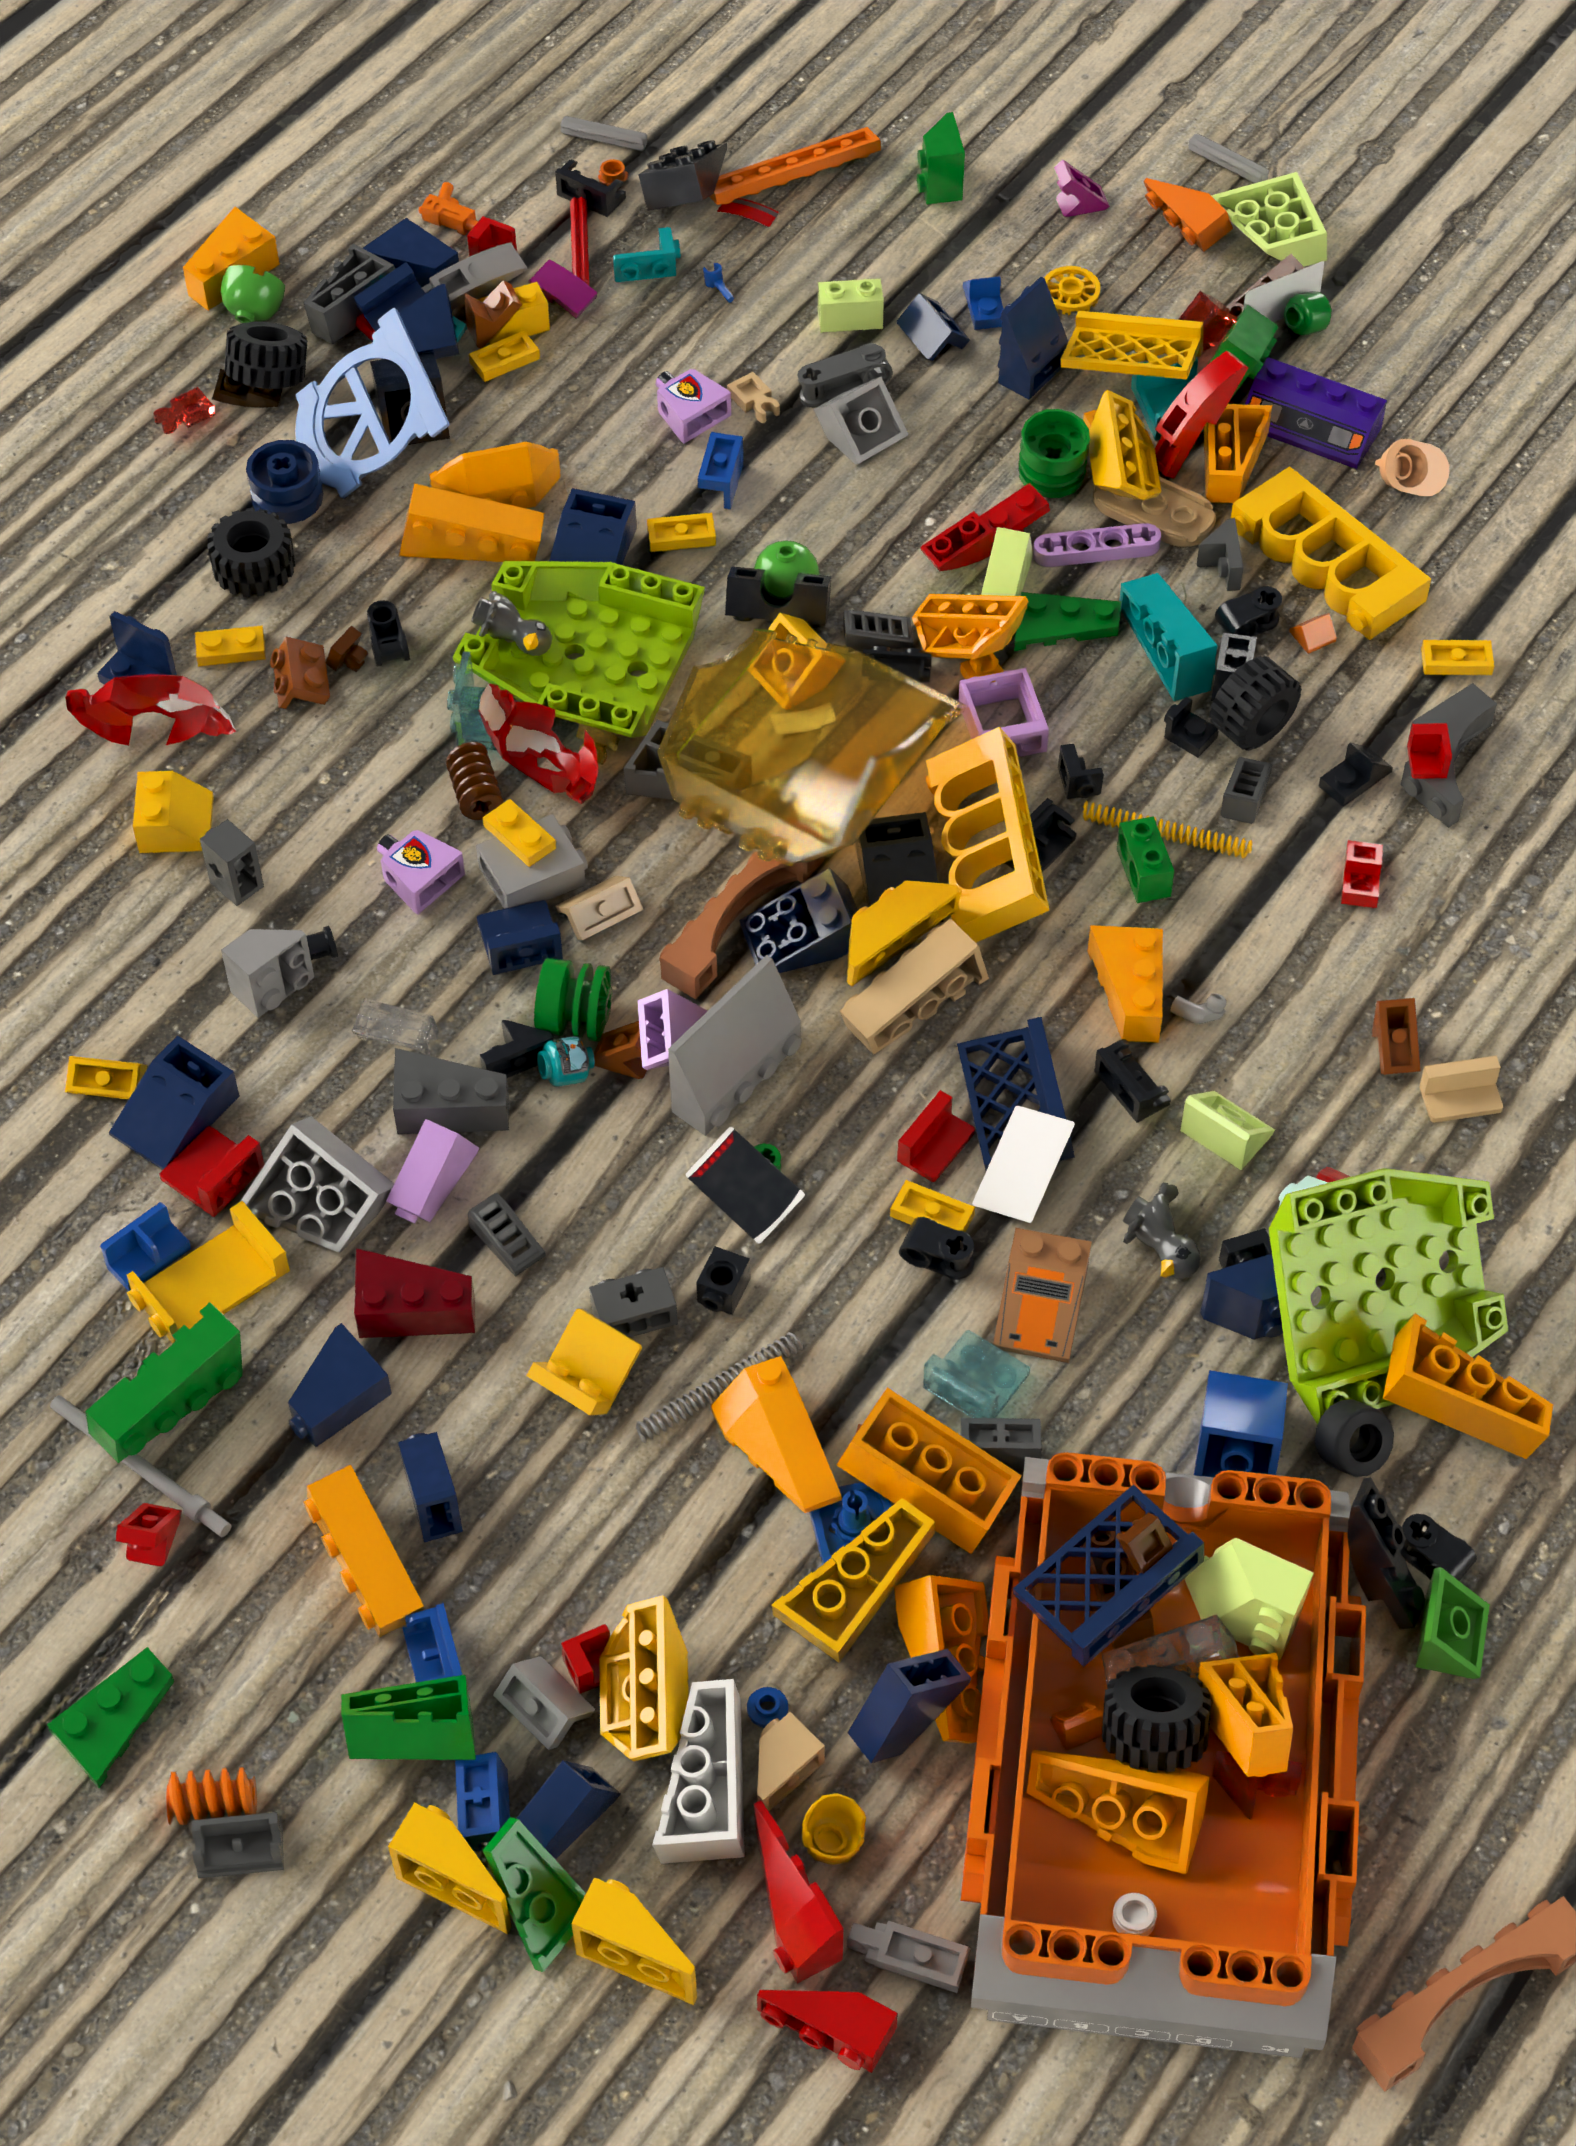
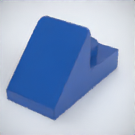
[963,276,1004,330]

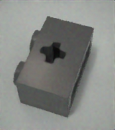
[200,819,264,906]
[589,1267,678,1337]

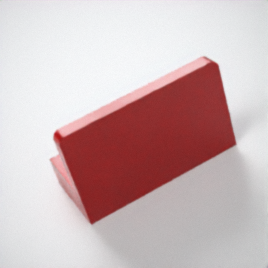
[897,1090,975,1182]

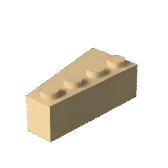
[840,918,989,1055]

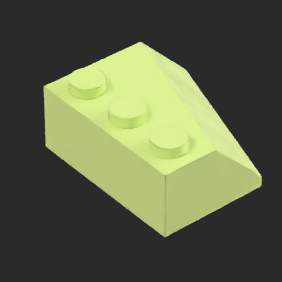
[1211,172,1327,267]
[1184,1538,1314,1660]

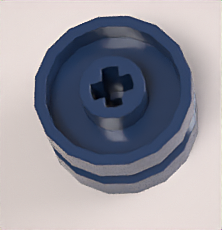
[246,440,324,524]

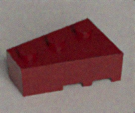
[354,1248,475,1338]

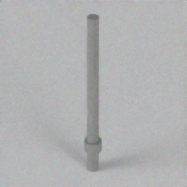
[50,1395,232,1537]

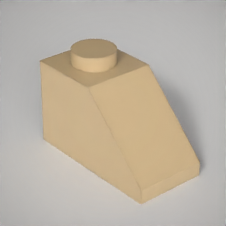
[757,1712,825,1811]

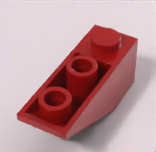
[757,1990,898,2073]

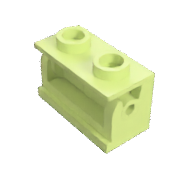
[818,279,884,333]

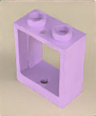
[958,668,1049,757]

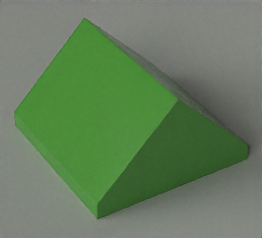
[1415,1567,1490,1679]

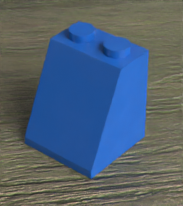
[1193,1370,1288,1478]

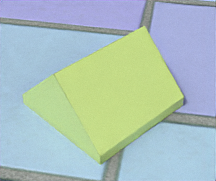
[1180,1091,1275,1170]

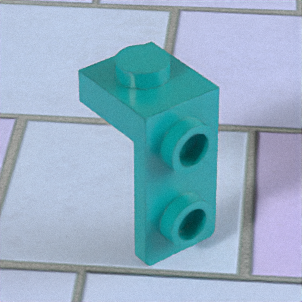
[613,227,681,282]

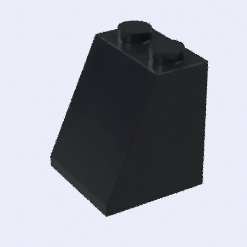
[370,352,450,445]

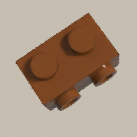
[270,636,330,709]

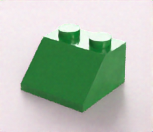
[917,112,965,205]

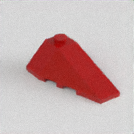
[754,1800,844,1984]

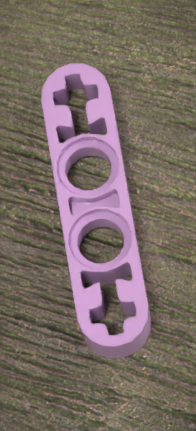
[1033,523,1161,567]

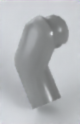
[1170,994,1227,1024]

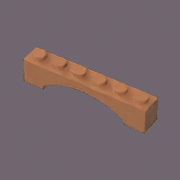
[659,820,824,1000]
[1352,1896,1576,2092]

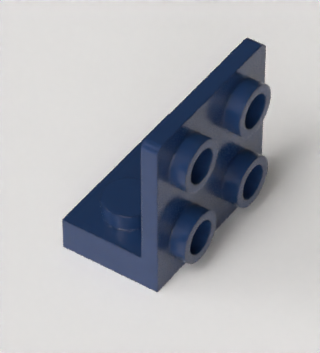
[97,611,177,685]
[477,900,563,975]

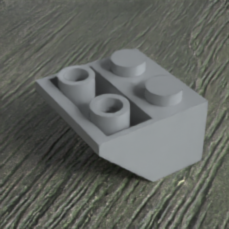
[221,929,314,1018]

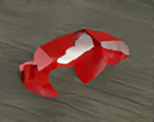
[65,674,236,746]
[478,684,598,804]

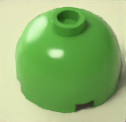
[221,265,285,323]
[754,540,820,597]

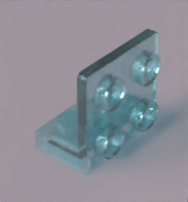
[447,651,497,751]
[923,1330,1030,1418]

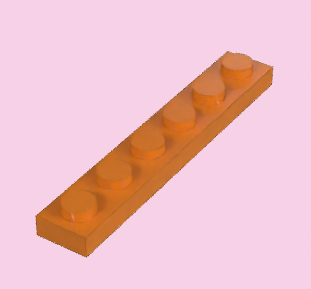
[709,127,881,205]

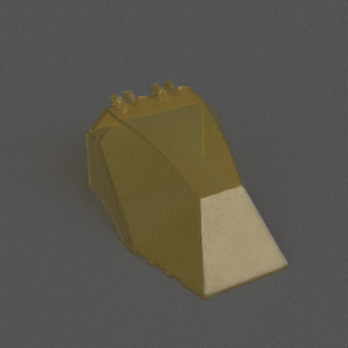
[657,629,967,866]

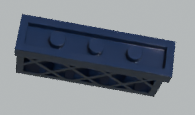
[957,1017,1075,1171]
[1013,1485,1204,1667]

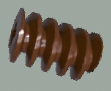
[446,742,504,820]

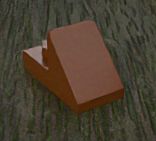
[465,280,522,349]
[1372,998,1421,1075]
[594,1021,647,1079]

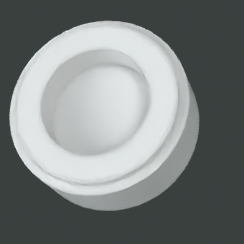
[1112,1893,1157,1936]

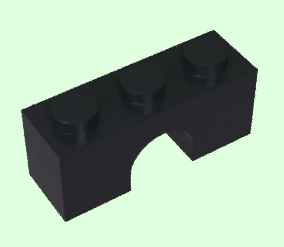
[725,566,832,628]

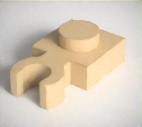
[727,372,780,423]

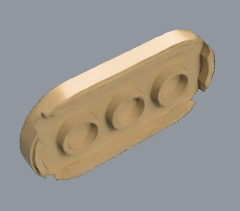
[1093,476,1216,547]

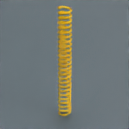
[1083,801,1253,859]

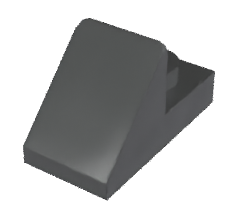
[1196,518,1244,591]

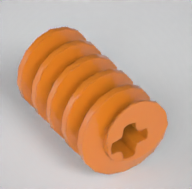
[166,1767,257,1825]

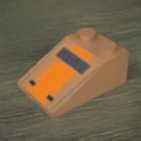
[993,1228,1092,1363]

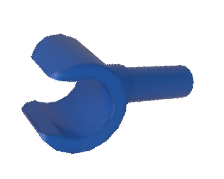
[703,263,734,303]

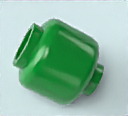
[1284,291,1332,335]

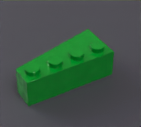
[86,1302,243,1463]

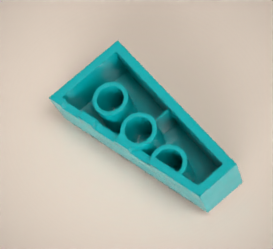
[1119,573,1218,701]

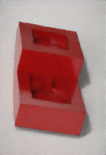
[1341,840,1383,908]

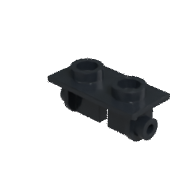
[862,646,932,685]

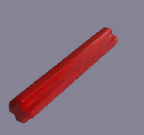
[570,197,590,286]

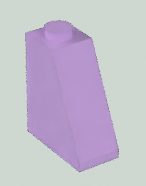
[638,989,708,1070]
[386,1119,479,1224]

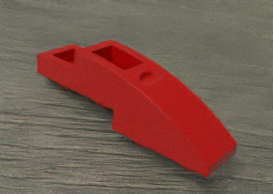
[1154,351,1249,479]
[920,483,1050,571]

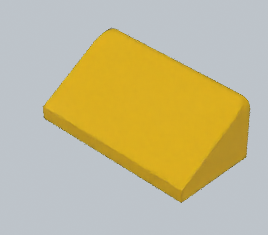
[65,1056,147,1100]

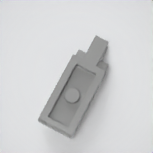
[847,1921,970,1993]

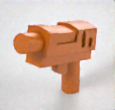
[419,182,478,235]

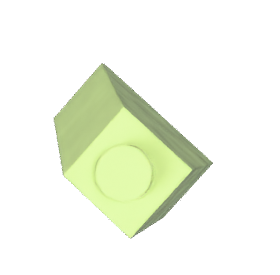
[981,527,1033,596]

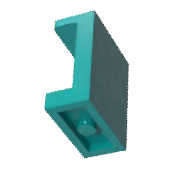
[1131,357,1204,441]

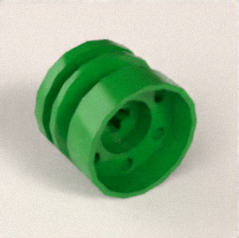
[1018,409,1090,498]
[534,958,613,1042]

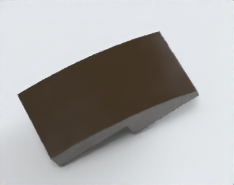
[212,369,283,408]

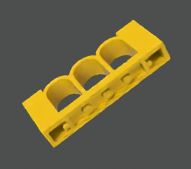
[1231,466,1431,640]
[926,727,1050,943]

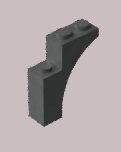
[1400,683,1497,828]

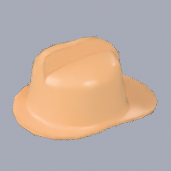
[1375,439,1449,496]

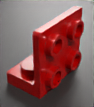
[159,1126,265,1217]

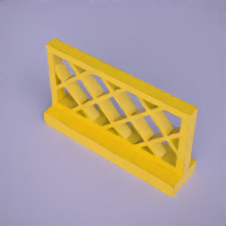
[1061,311,1203,380]

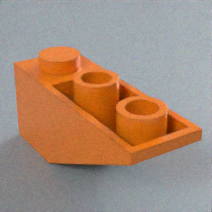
[1143,178,1233,252]

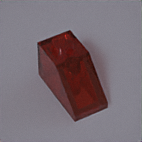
[1178,291,1238,352]

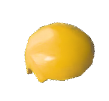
[802,1793,866,1865]

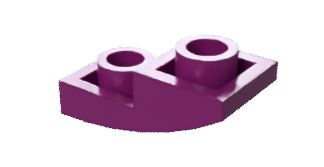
[528,259,598,319]

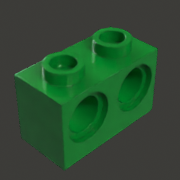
[1117,816,1175,903]

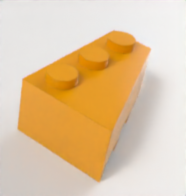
[183,207,280,311]
[1204,404,1273,503]
[1087,925,1163,1043]
[1198,1653,1293,1777]

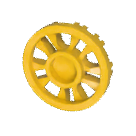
[1044,266,1101,315]

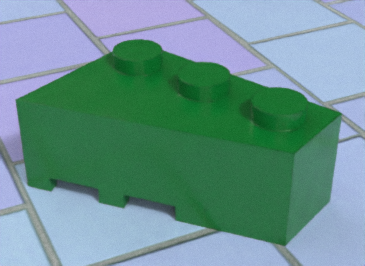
[1205,305,1279,400]
[341,1675,476,1760]

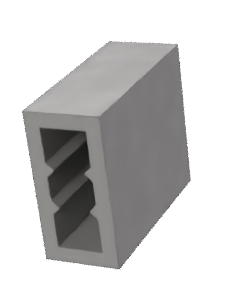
[476,814,588,909]

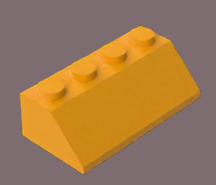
[837,1387,1022,1554]

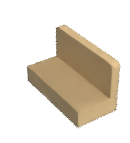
[555,876,644,940]
[1419,1055,1503,1123]

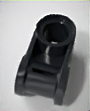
[1215,586,1282,637]
[367,600,410,667]
[899,1217,975,1280]
[1400,1513,1477,1581]

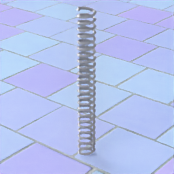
[636,1332,803,1443]

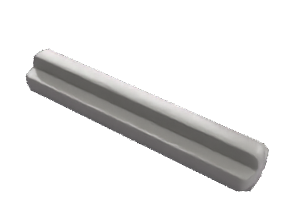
[561,116,647,151]
[1188,134,1269,183]

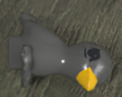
[471,591,552,656]
[1123,1182,1201,1279]

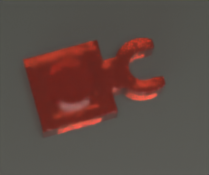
[153,387,216,434]

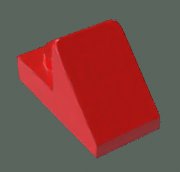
[115,1503,182,1566]

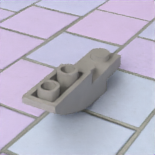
[422,242,528,310]

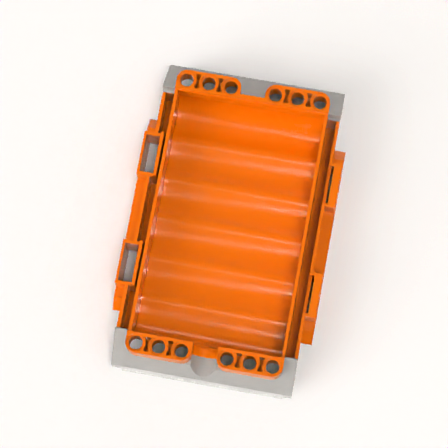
[960,1452,1366,2058]

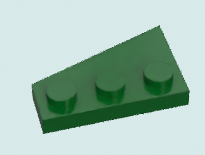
[1014,592,1122,651]
[47,1647,175,1788]
[483,1817,586,1972]

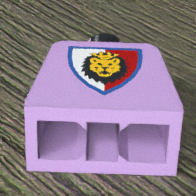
[655,369,731,444]
[377,830,465,915]

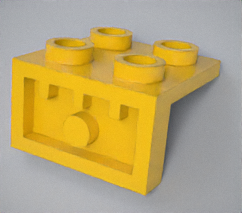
[526,1309,642,1415]

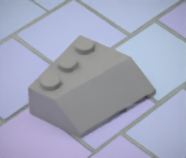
[240,1116,394,1253]

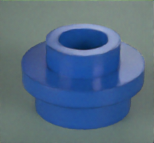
[747,1687,788,1728]

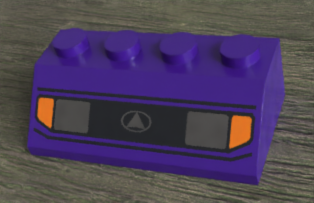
[1245,357,1387,469]

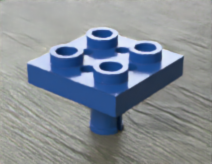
[809,1482,892,1565]

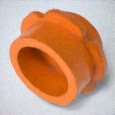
[598,159,628,186]

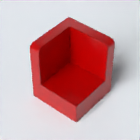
[467,216,517,257]
[1407,723,1452,779]
[561,1624,610,1694]

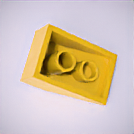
[388,1802,511,1934]
[571,1877,697,2005]

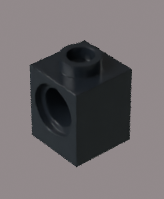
[696,1246,751,1315]

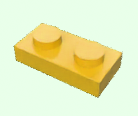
[469,330,540,382]
[647,513,716,552]
[195,625,266,667]
[1421,640,1494,675]
[483,799,556,867]
[890,1180,975,1242]

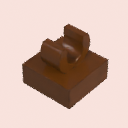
[326,625,368,672]
[1116,1512,1174,1574]

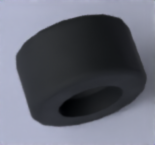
[1315,1399,1394,1477]

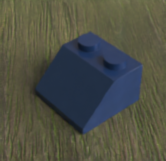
[1200,1254,1283,1340]

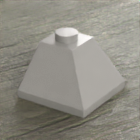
[813,377,909,465]

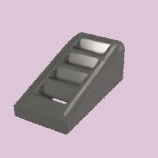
[843,610,913,651]
[1221,757,1273,824]
[468,1193,546,1277]

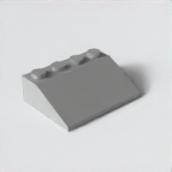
[668,955,802,1136]

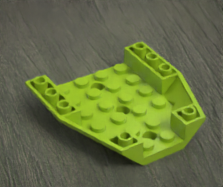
[453,561,705,738]
[1269,1168,1508,1424]

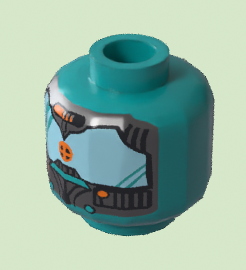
[537,1036,595,1087]

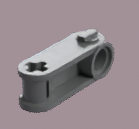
[797,343,893,408]

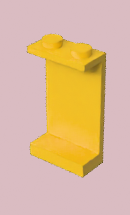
[127,1201,290,1344]

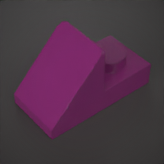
[1054,159,1110,217]

